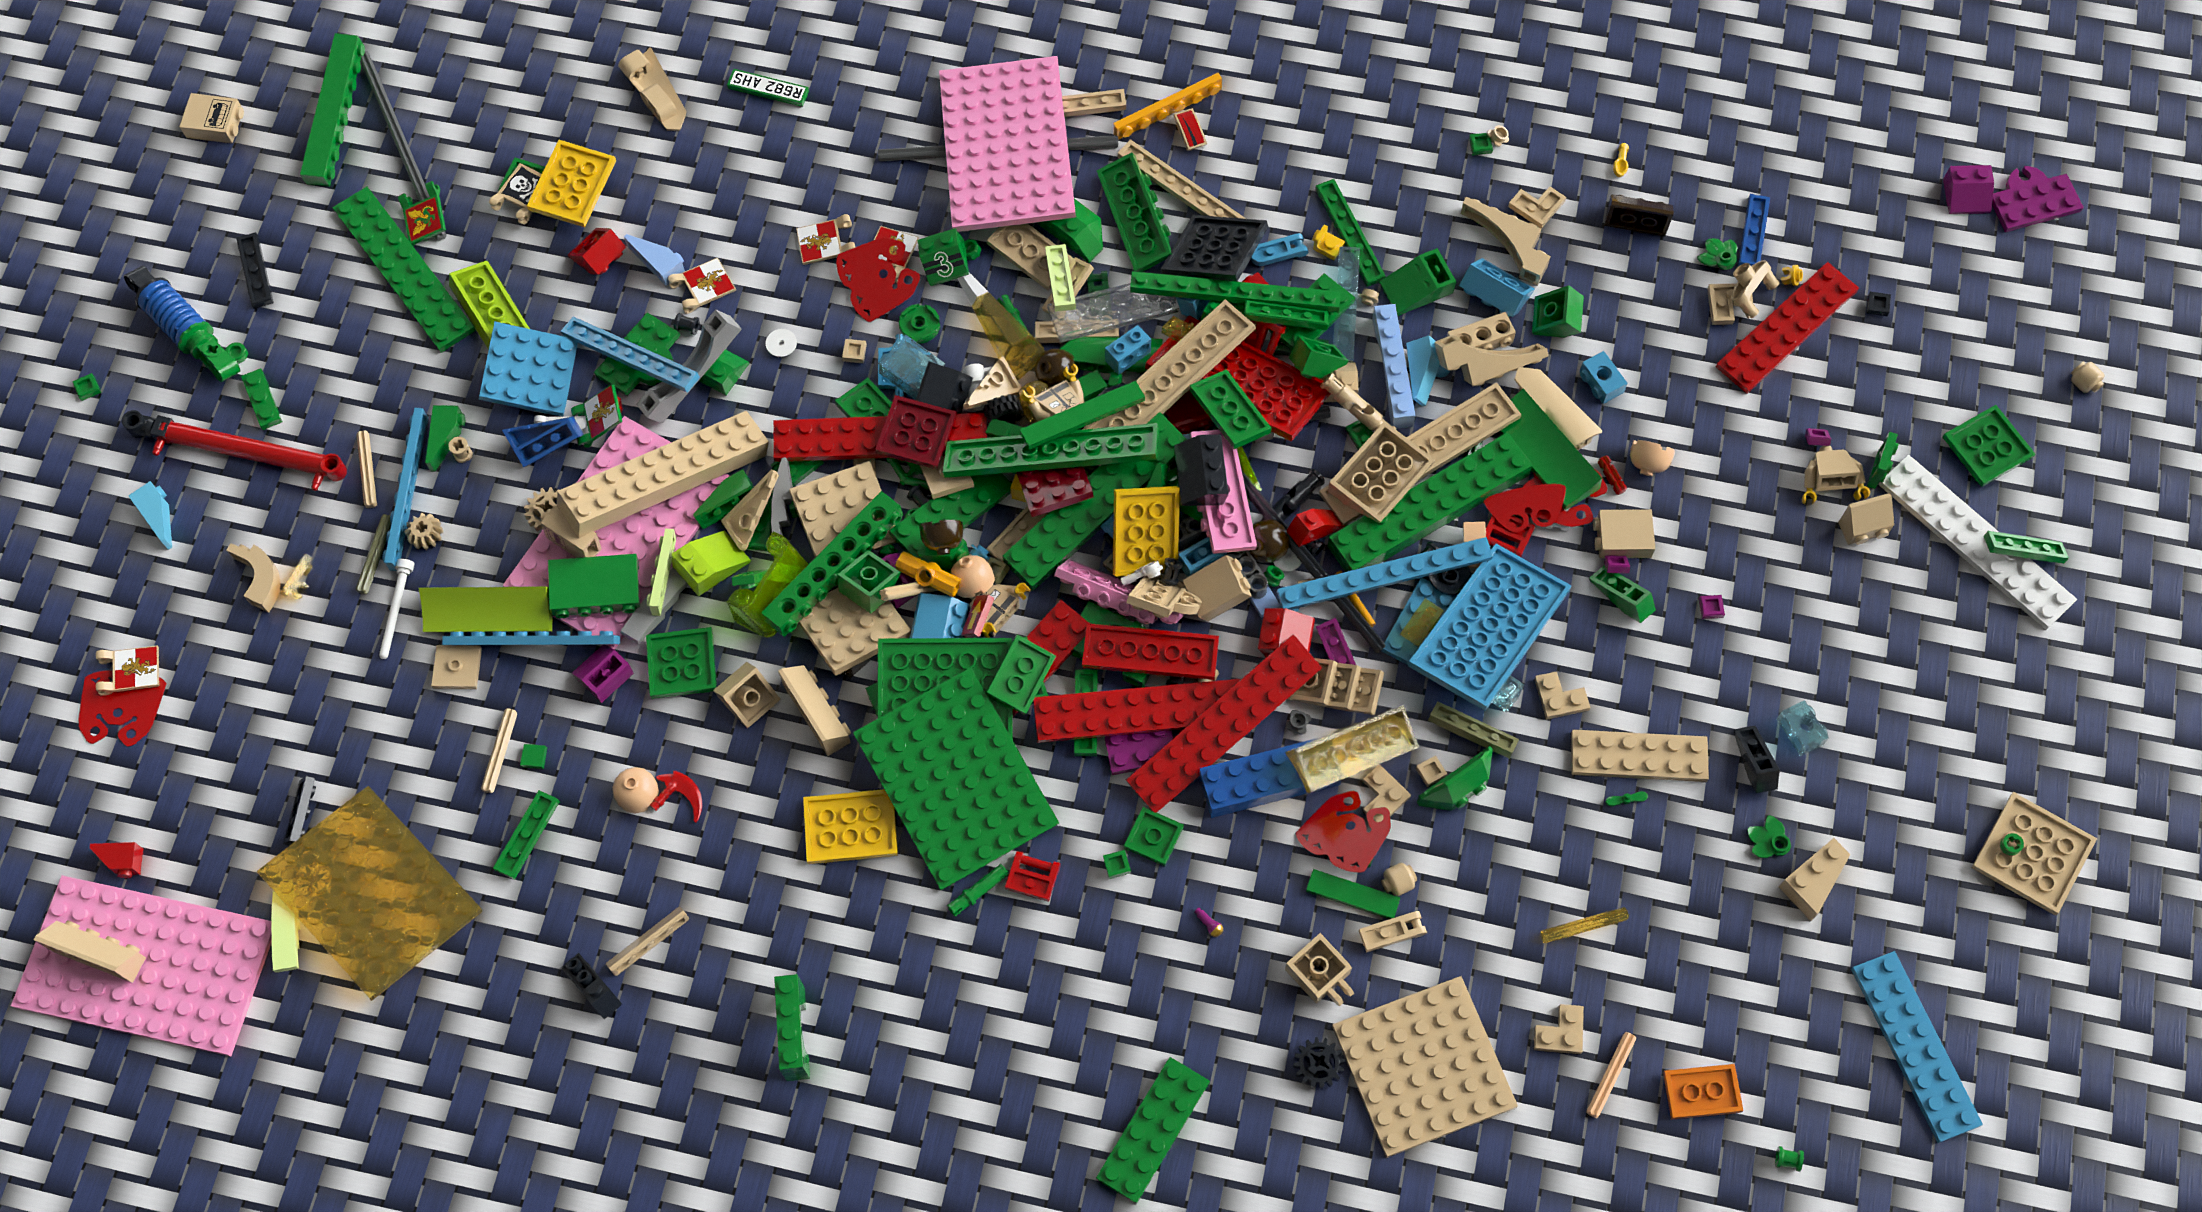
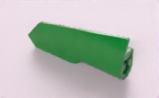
[1060,337,1163,374]

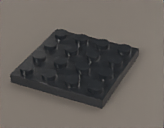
[1161,215,1269,282]

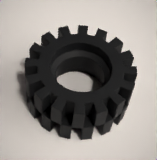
[983,394,1024,425]

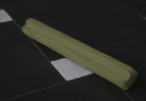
[356,514,392,594]

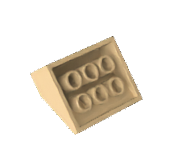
[1328,421,1435,523]

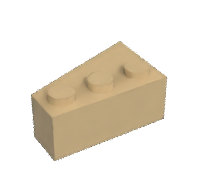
[1779,838,1851,921]

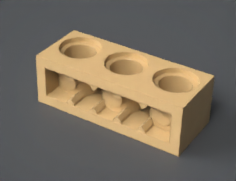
[1447,312,1516,350]

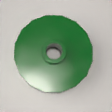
[899,304,940,344]

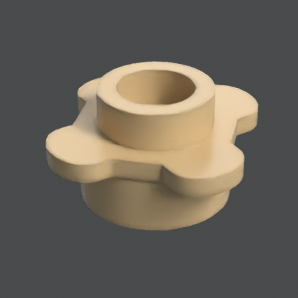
[1487,125,1509,147]

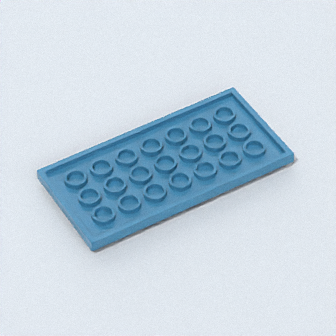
[1408,544,1572,711]

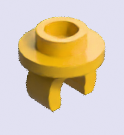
[1781,265,1803,286]

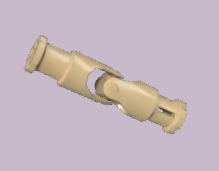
[1320,373,1396,431]

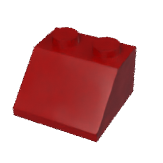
[568,228,626,275]
[1258,608,1315,657]

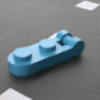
[1251,233,1309,266]

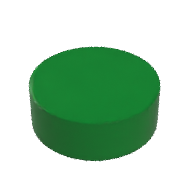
[225,342,248,364]

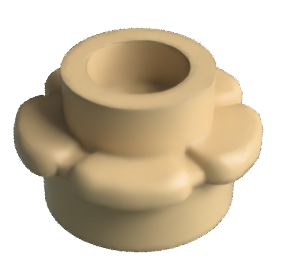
[1359,289,1379,306]

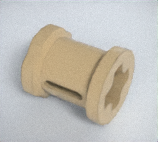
[449,437,473,463]

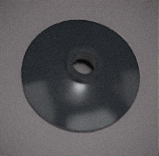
[1429,566,1472,595]

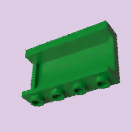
[548,554,640,618]

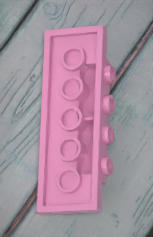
[1190,430,1257,554]
[1054,559,1185,624]

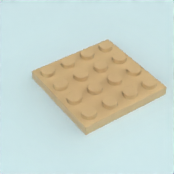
[789,461,897,566]
[798,588,911,676]
[1971,792,2097,916]

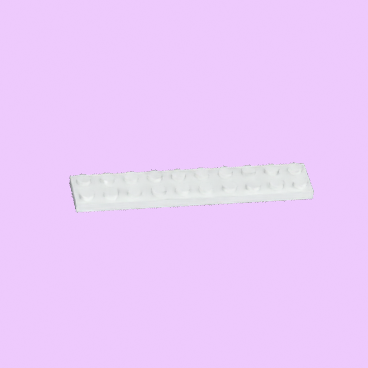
[1878,455,2077,630]

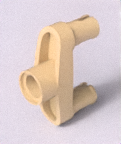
[1731,260,1779,319]

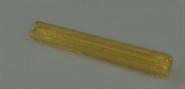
[1540,907,1629,943]

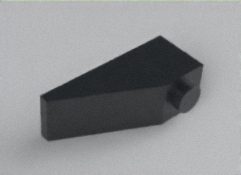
[1734,725,1780,793]

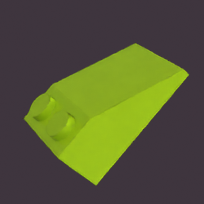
[672,530,751,596]

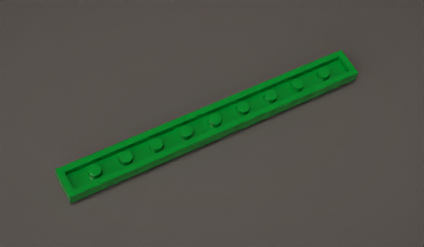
[1130,271,1340,313]

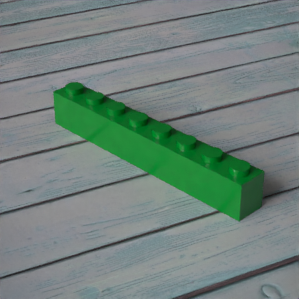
[300,33,365,187]

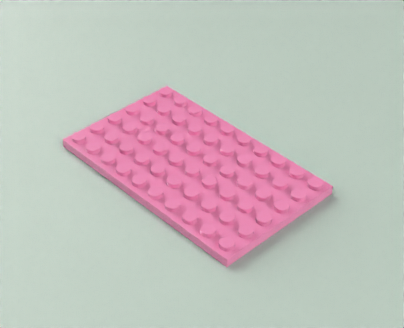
[939,56,1076,232]
[503,416,729,650]
[11,875,272,1057]

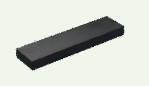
[236,232,274,309]

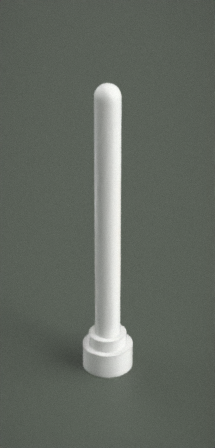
[379,559,415,659]

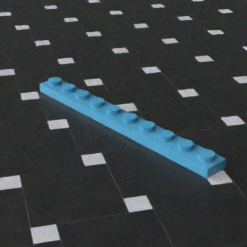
[1277,537,1493,610]

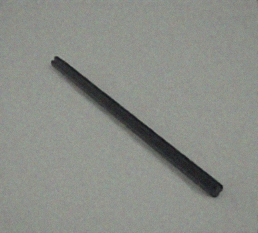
[1241,470,1386,653]

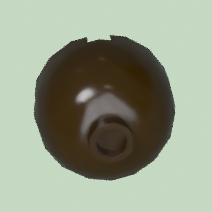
[1034,349,1077,389]
[1248,519,1289,563]
[919,520,963,555]

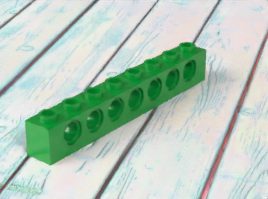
[761,491,903,637]

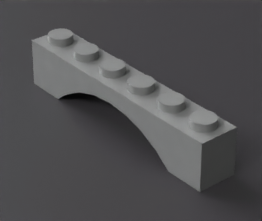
[636,309,742,423]

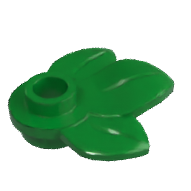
[1697,238,1737,270]
[1747,815,1791,858]

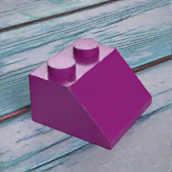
[1943,165,1994,214]

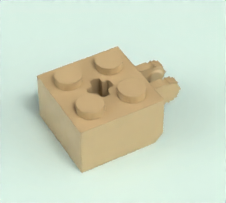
[1285,933,1354,1006]

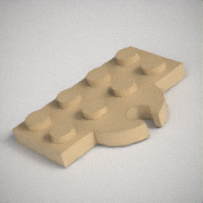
[1126,574,1202,618]

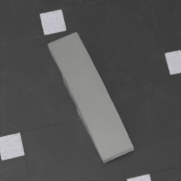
[771,458,793,549]
[620,568,688,644]

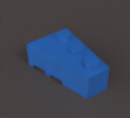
[502,416,584,467]

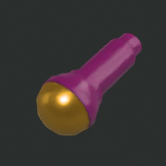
[1194,908,1223,937]

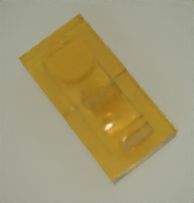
[1161,316,1194,342]
[280,554,313,599]
[1400,598,1444,647]

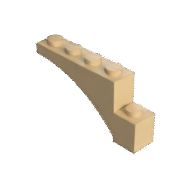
[1460,197,1551,286]
[1434,335,1549,386]

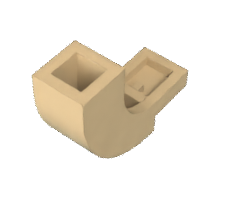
[226,543,280,613]

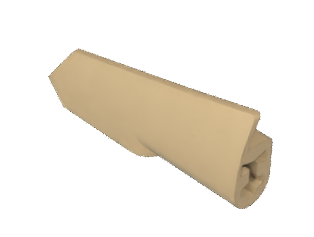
[618,47,687,131]
[1514,367,1602,450]

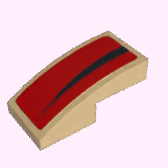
[1173,108,1207,151]

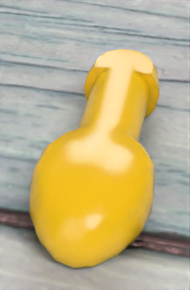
[1613,143,1629,177]

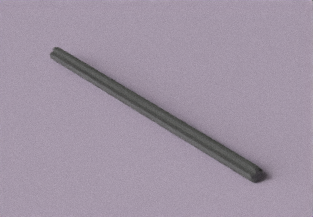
[360,50,447,240]
[878,136,1118,161]

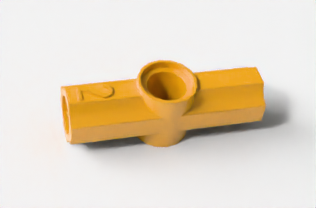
[895,552,961,597]

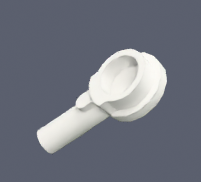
[1120,561,1163,586]

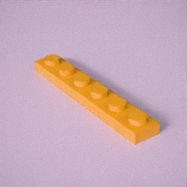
[1113,73,1222,140]

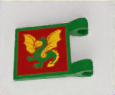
[398,181,446,245]

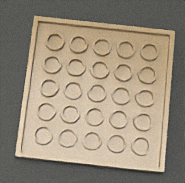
[1332,976,1518,1158]

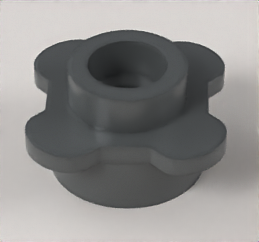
[1286,710,1311,734]

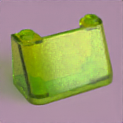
[727,531,809,638]

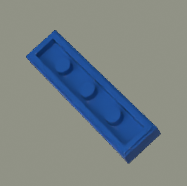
[1737,194,1770,267]

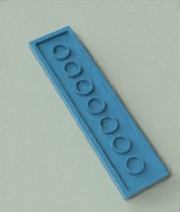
[1851,951,1983,1143]

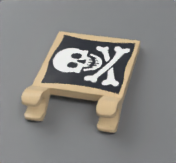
[489,163,542,225]

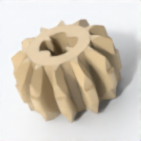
[405,513,443,550]

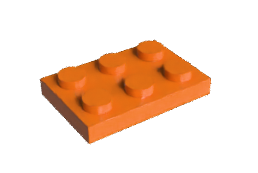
[1663,1064,1744,1119]

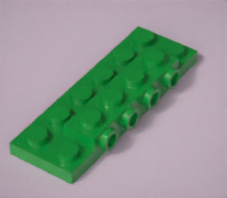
[1096,152,1172,272]

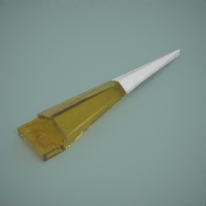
[957,273,1045,381]

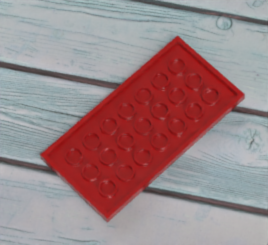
[1145,315,1331,441]

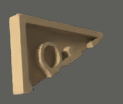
[963,356,1023,410]
[721,469,779,551]

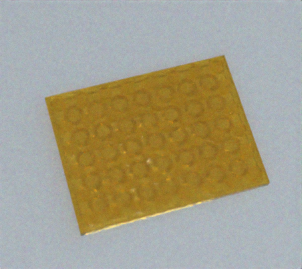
[257,786,483,1001]

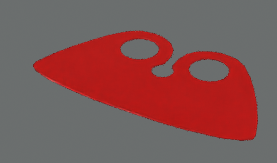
[1484,484,1566,532]

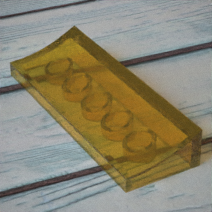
[1285,705,1419,793]

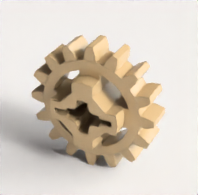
[524,487,559,532]

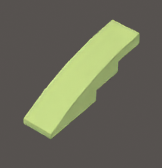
[271,885,300,973]

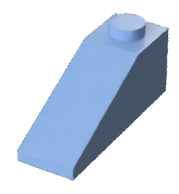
[624,234,685,286]

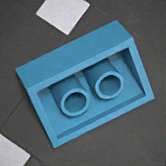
[1459,258,1535,317]
[910,593,969,638]

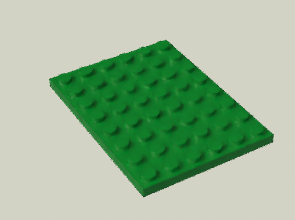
[853,668,1059,891]

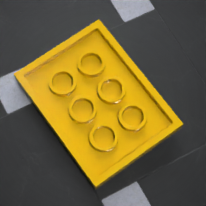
[527,140,616,227]
[1113,486,1180,576]
[803,789,898,864]

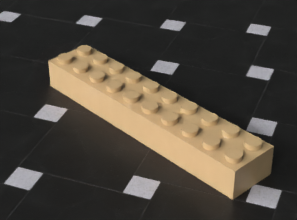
[557,411,769,538]

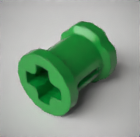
[1775,1146,1804,1172]

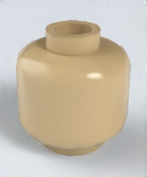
[2071,362,2105,393]
[1381,862,1417,896]

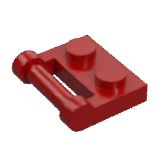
[1243,320,1286,356]
[1486,515,1535,557]
[1005,851,1061,902]

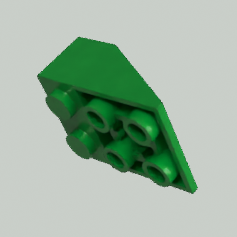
[1379,248,1456,316]

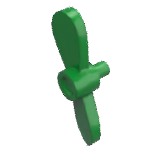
[1605,791,1648,806]

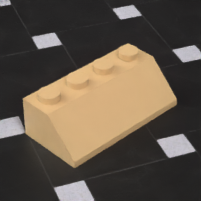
[778,665,851,756]
[34,920,146,983]

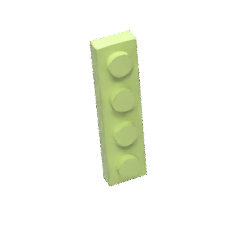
[1045,244,1076,312]
[647,528,677,616]

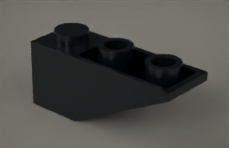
[561,953,622,1019]

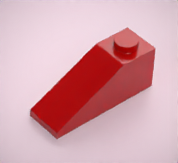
[1286,509,1345,547]

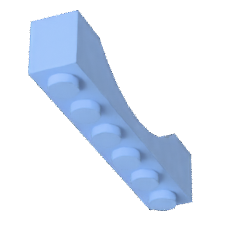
[1372,304,1415,429]

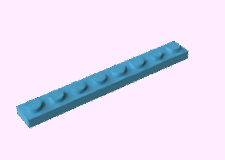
[561,316,700,393]
[383,408,428,571]
[442,631,620,645]

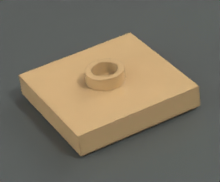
[920,456,974,499]
[431,645,482,689]

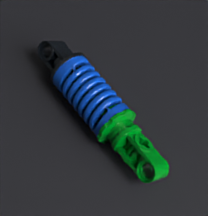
[123,265,241,382]

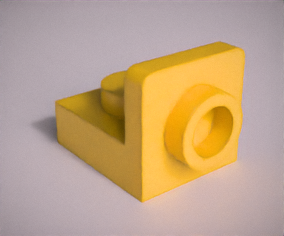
[1312,225,1345,261]

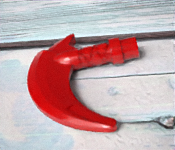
[650,771,702,823]

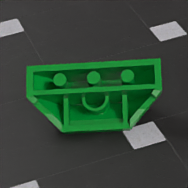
[1036,198,1103,263]
[1417,746,1493,811]

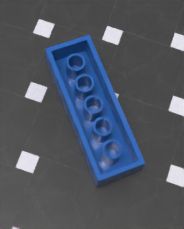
[1199,735,1342,818]

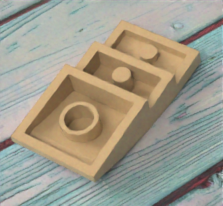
[1288,658,1384,715]

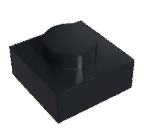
[1866,291,1891,317]

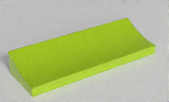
[449,261,530,350]
[419,586,552,632]

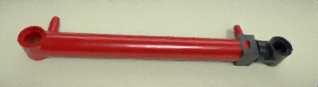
[121,410,347,491]

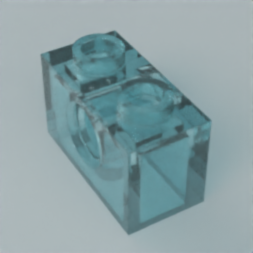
[1777,700,1829,756]

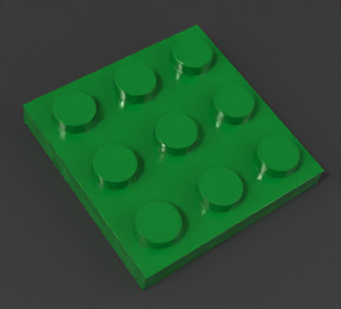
[1942,405,2036,487]
[646,627,717,699]

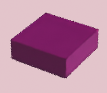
[1805,428,1831,446]
[1604,555,1630,573]
[1698,595,1725,619]

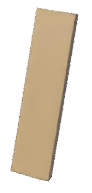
[606,907,689,976]

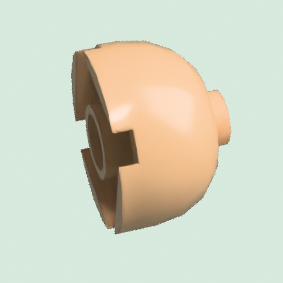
[1630,440,1675,476]
[950,555,995,598]
[612,767,659,814]

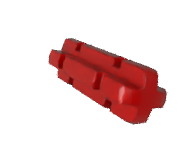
[1598,455,1627,495]

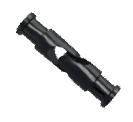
[1253,469,1325,525]

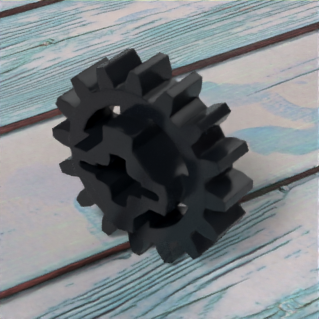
[1293,1037,1345,1090]

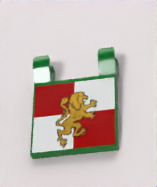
[571,384,623,448]

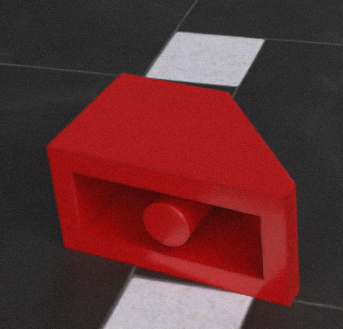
[90,842,143,878]

